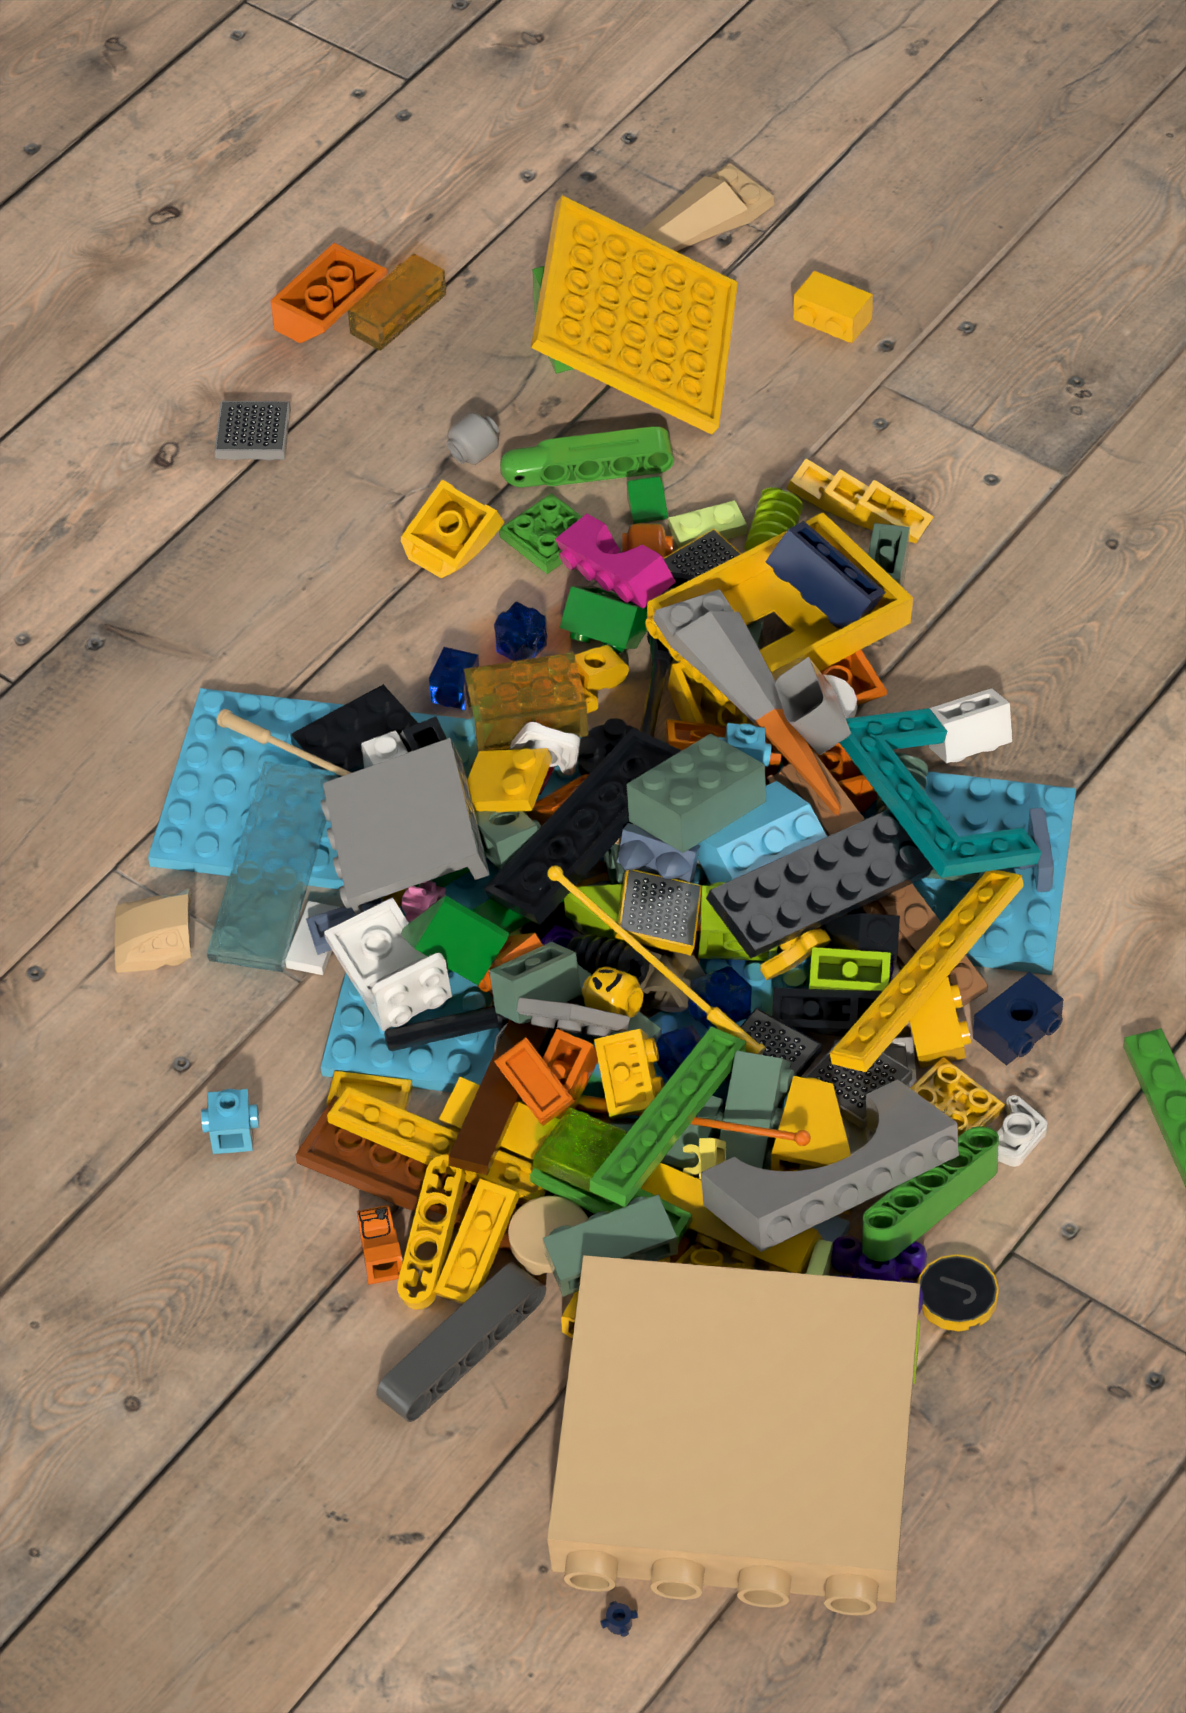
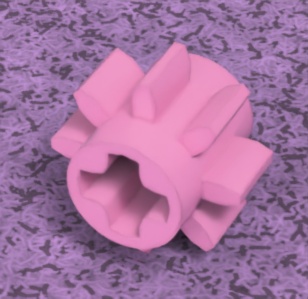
[402,881,446,922]

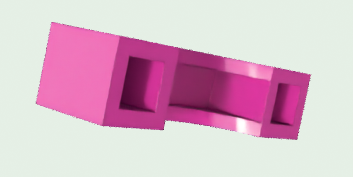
[555,514,676,608]

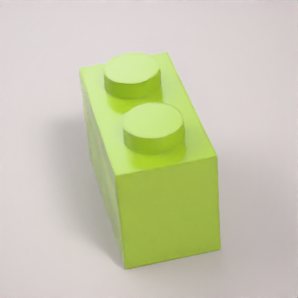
[809,947,891,991]

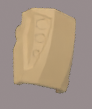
[115,888,191,973]

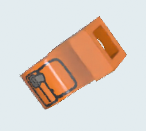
[357,1205,403,1285]

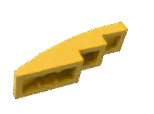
[786,459,934,543]

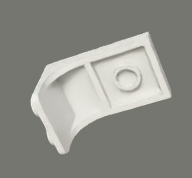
[324,897,452,1031]

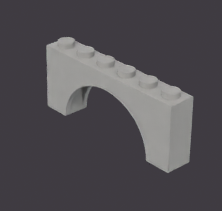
[701,1079,959,1252]

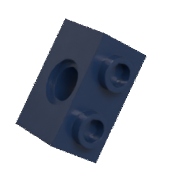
[973,972,1064,1066]

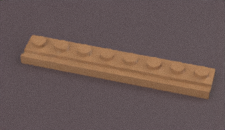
[767,750,988,1011]

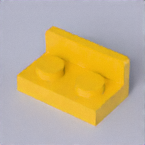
[594,1029,665,1119]

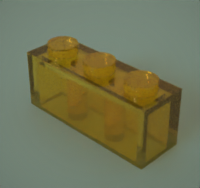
[348,254,446,351]

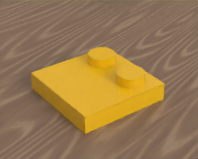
[467,748,552,812]

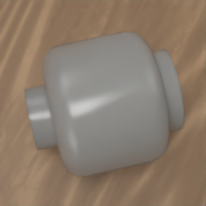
[446,413,499,465]

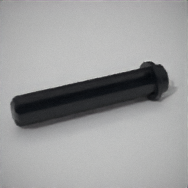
[384,1001,509,1051]

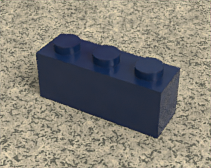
[765,521,886,629]

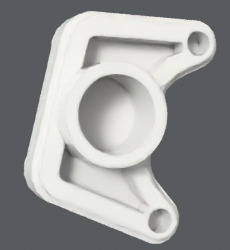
[509,722,580,775]
[997,1095,1047,1167]

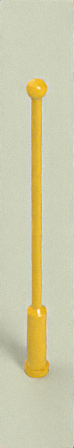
[547,865,766,1055]

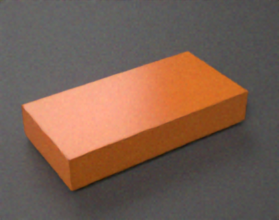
[494,1037,575,1126]

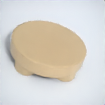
[508,1196,588,1276]

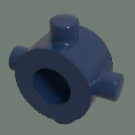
[600,1601,638,1637]

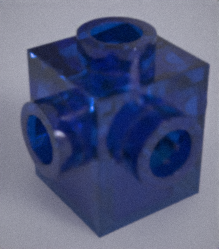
[494,601,548,668]
[688,965,752,1030]

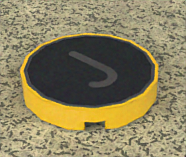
[918,1254,999,1332]

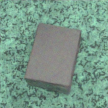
[775,657,851,755]

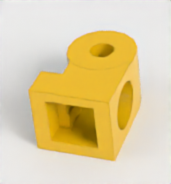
[568,645,629,696]

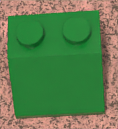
[559,586,647,654]

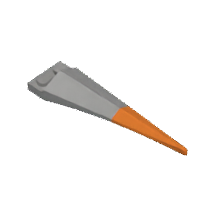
[653,589,841,815]

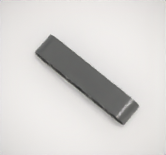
[376,1262,546,1422]

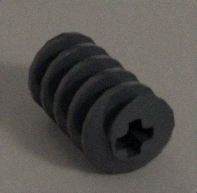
[566,934,650,985]

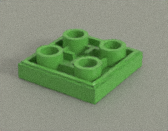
[499,493,582,574]

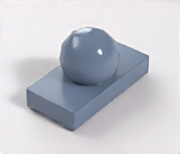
[1013,808,1054,892]

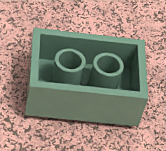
[627,734,766,853]

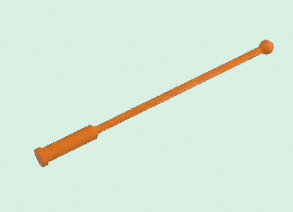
[575,1095,811,1146]

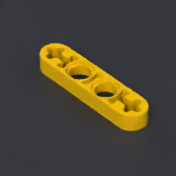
[397,1155,466,1310]

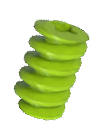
[744,487,803,552]

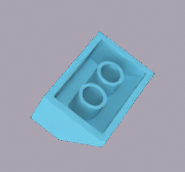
[697,781,827,884]

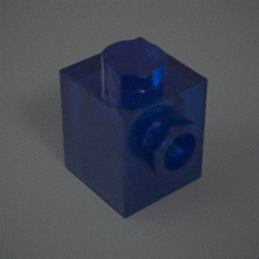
[429,647,480,710]

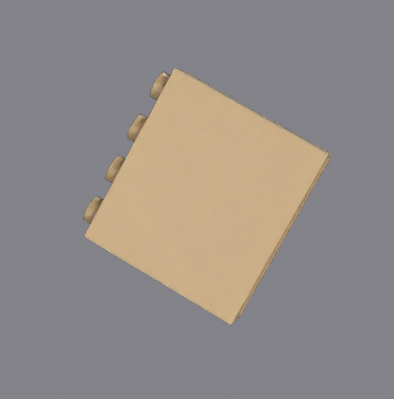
[547,1255,920,1616]

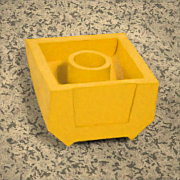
[400,479,505,578]

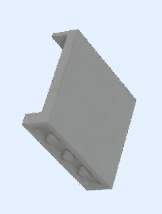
[321,738,490,915]

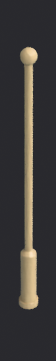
[217,709,351,776]

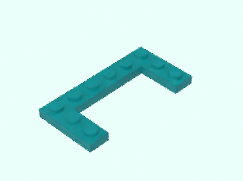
[839,708,1042,878]

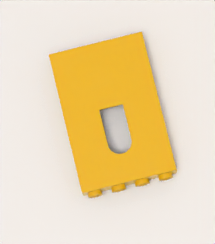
[645,512,913,716]

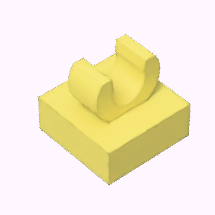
[683,1138,726,1179]

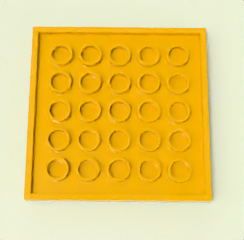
[531,195,738,435]

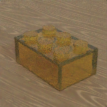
[464,652,588,752]

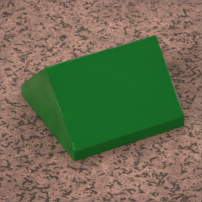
[401,895,509,985]

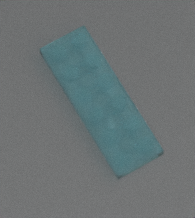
[207,761,338,972]

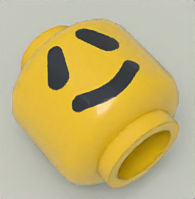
[582,966,643,1018]

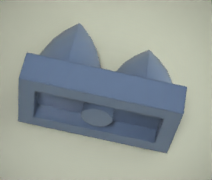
[617,823,700,883]

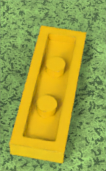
[434,1179,520,1304]

